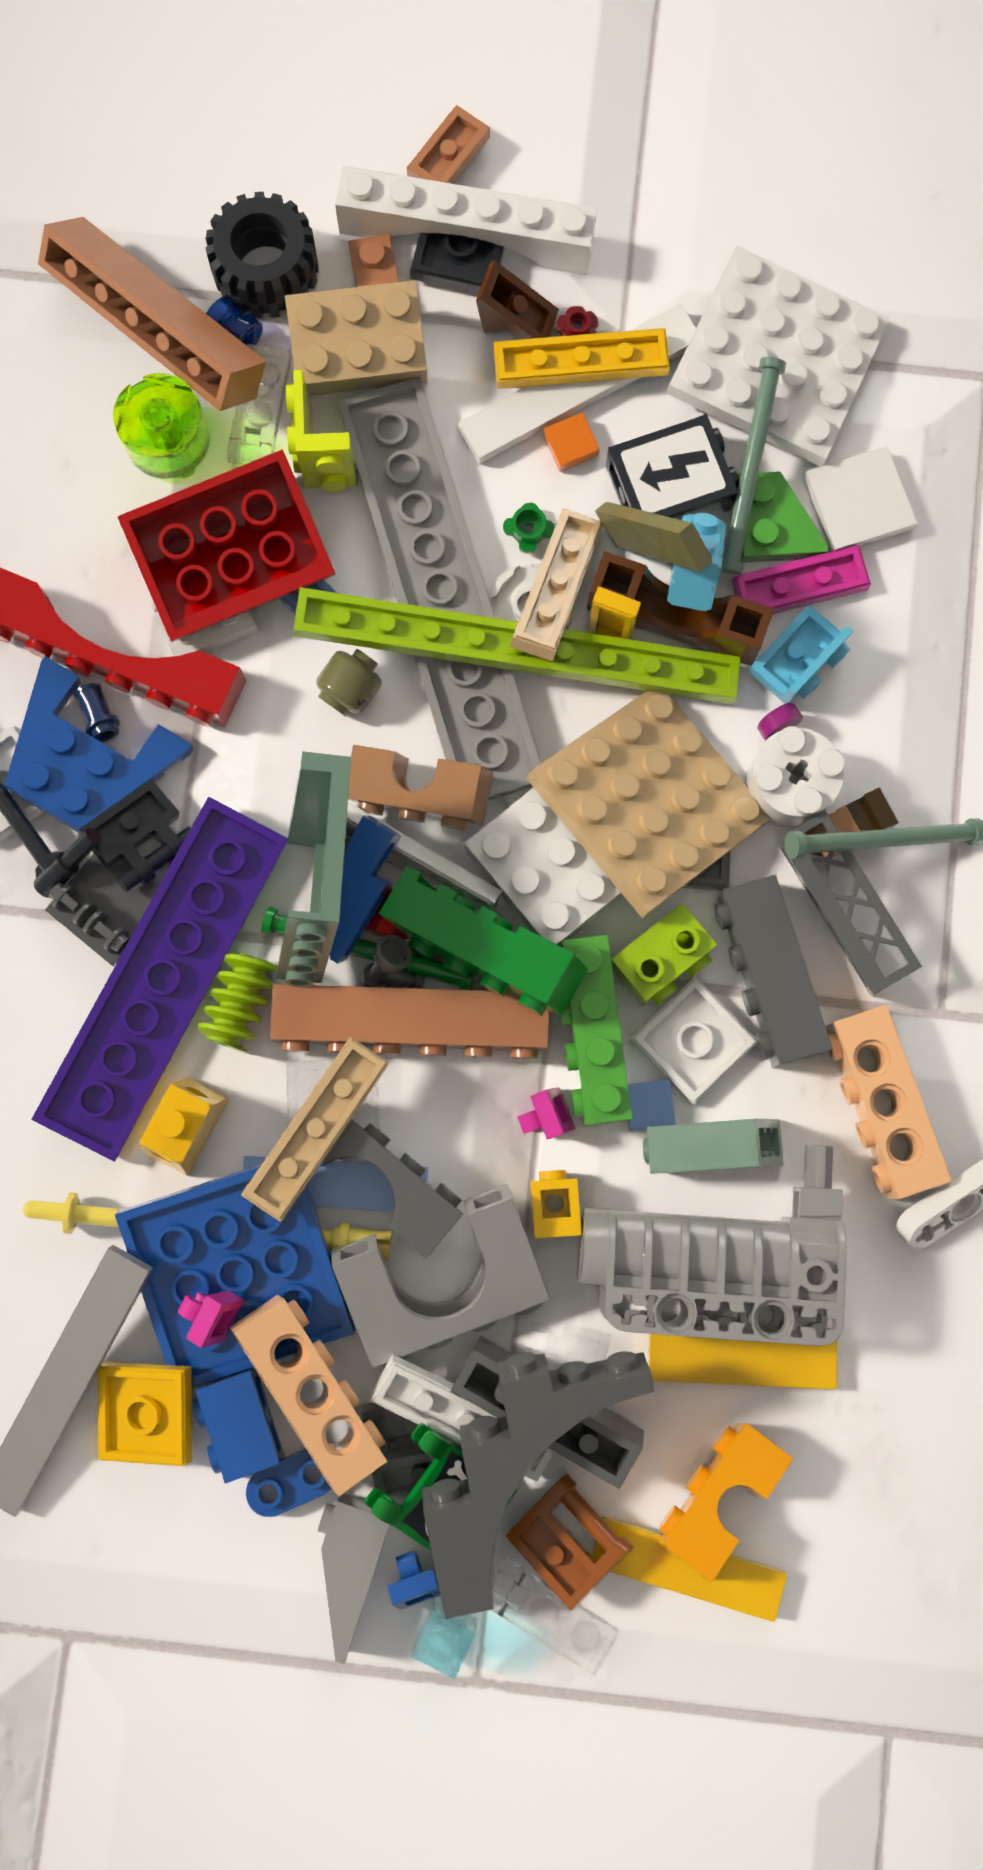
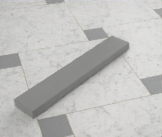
[0,1245,154,1517]

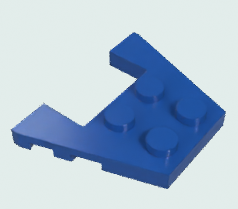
[4,656,193,833]

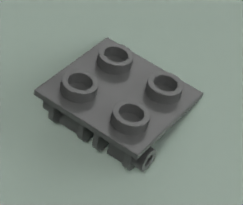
[45,854,158,967]

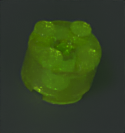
[113,373,210,479]

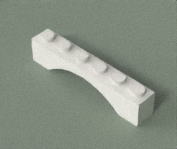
[335,166,597,275]

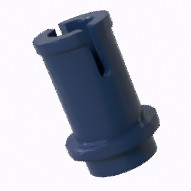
[73,682,120,742]

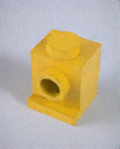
[530,1170,582,1238]

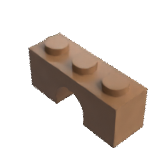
[348,744,493,831]

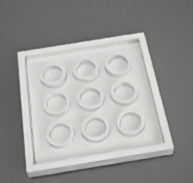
[666,245,891,466]

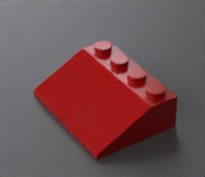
[117,449,336,643]

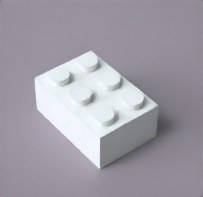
[464,787,622,946]

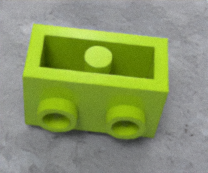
[611,903,717,1006]

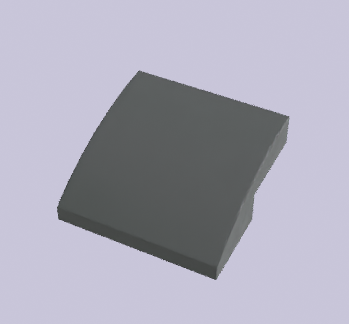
[361,1402,462,1504]

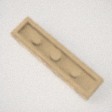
[510,508,603,662]
[241,1037,389,1223]

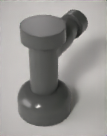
[361,935,425,989]

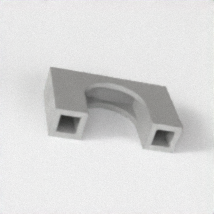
[331,1184,550,1368]

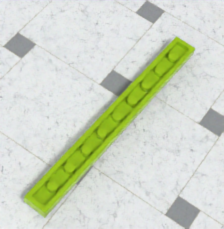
[293,587,740,704]

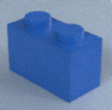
[193,1367,285,1484]

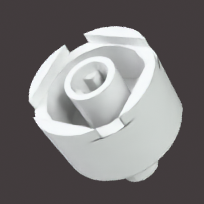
[745,726,845,827]

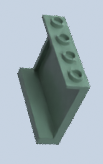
[276,751,351,987]

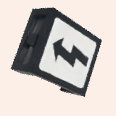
[605,414,739,518]

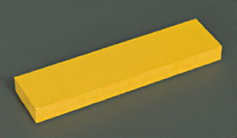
[494,328,670,389]
[648,1334,837,1389]
[592,1515,787,1622]

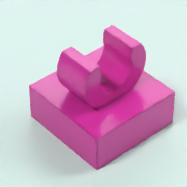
[517,1086,576,1140]
[178,1291,244,1348]

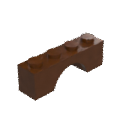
[586,551,774,666]

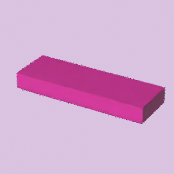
[731,545,871,615]

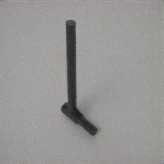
[0,780,101,898]

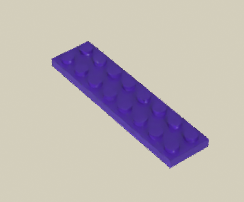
[31,796,289,1162]

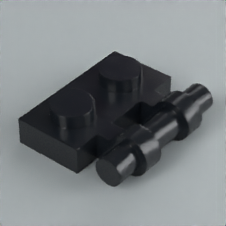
[79,779,191,892]

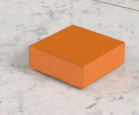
[543,412,600,472]

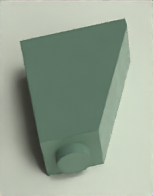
[642,1118,784,1174]

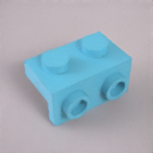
[748,604,853,704]

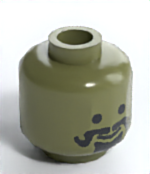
[316,648,382,717]

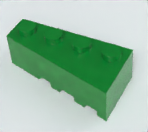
[379,865,588,1017]

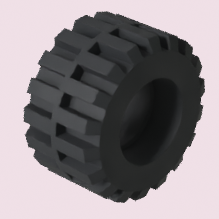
[205,191,319,319]

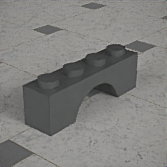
[320,1119,464,1259]

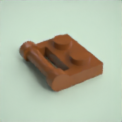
[505,1474,634,1611]

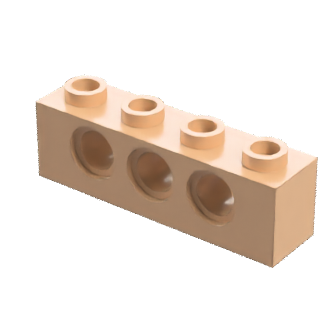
[826,1004,952,1199]
[229,1295,387,1497]

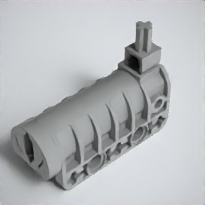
[577,1145,846,1346]

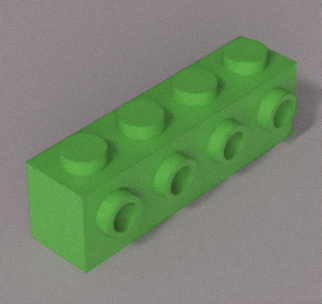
[560,935,632,1127]

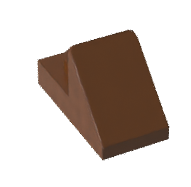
[476,260,559,339]

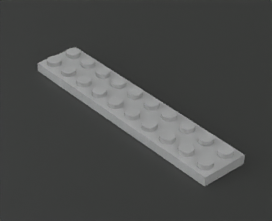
[337,377,541,801]

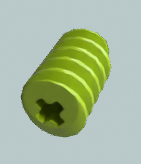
[197,953,277,1054]

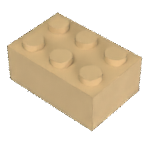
[285,280,427,396]

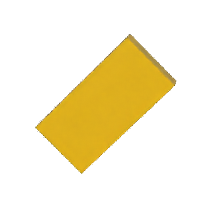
[587,586,641,639]

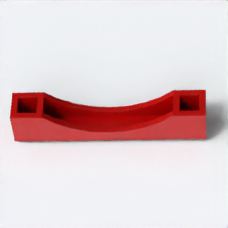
[0,567,247,727]

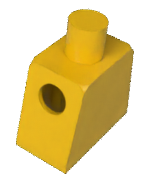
[139,1077,229,1176]

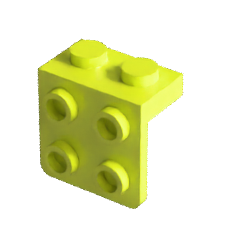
[286,370,357,492]

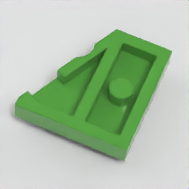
[738,471,828,563]

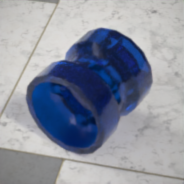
[206,296,263,350]

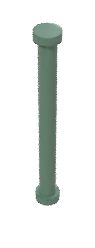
[721,357,787,575]
[784,818,983,859]

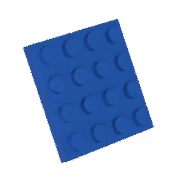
[115,1164,356,1387]

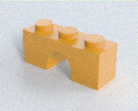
[658,1423,794,1582]

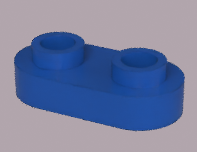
[246,1448,331,1517]

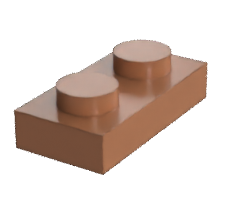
[406,105,490,184]
[348,234,399,287]

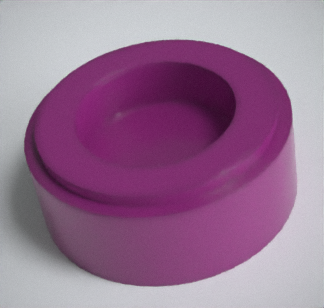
[757,703,803,741]

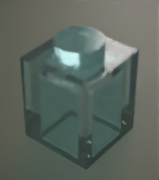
[411,1597,477,1679]

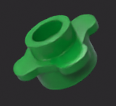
[503,502,555,554]

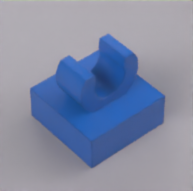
[387,1551,440,1610]

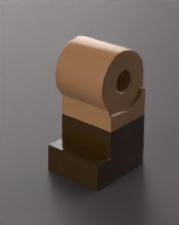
[804,787,899,857]

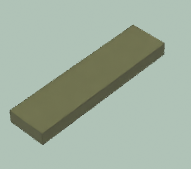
[595,502,713,572]

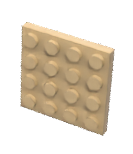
[526,690,771,919]

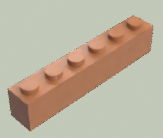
[38,216,266,411]
[270,984,549,1059]

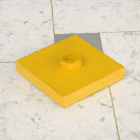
[97,1362,193,1466]

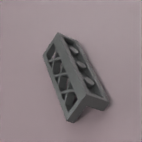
[777,810,922,996]

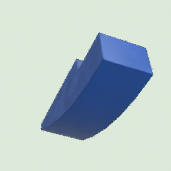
[330,816,401,964]

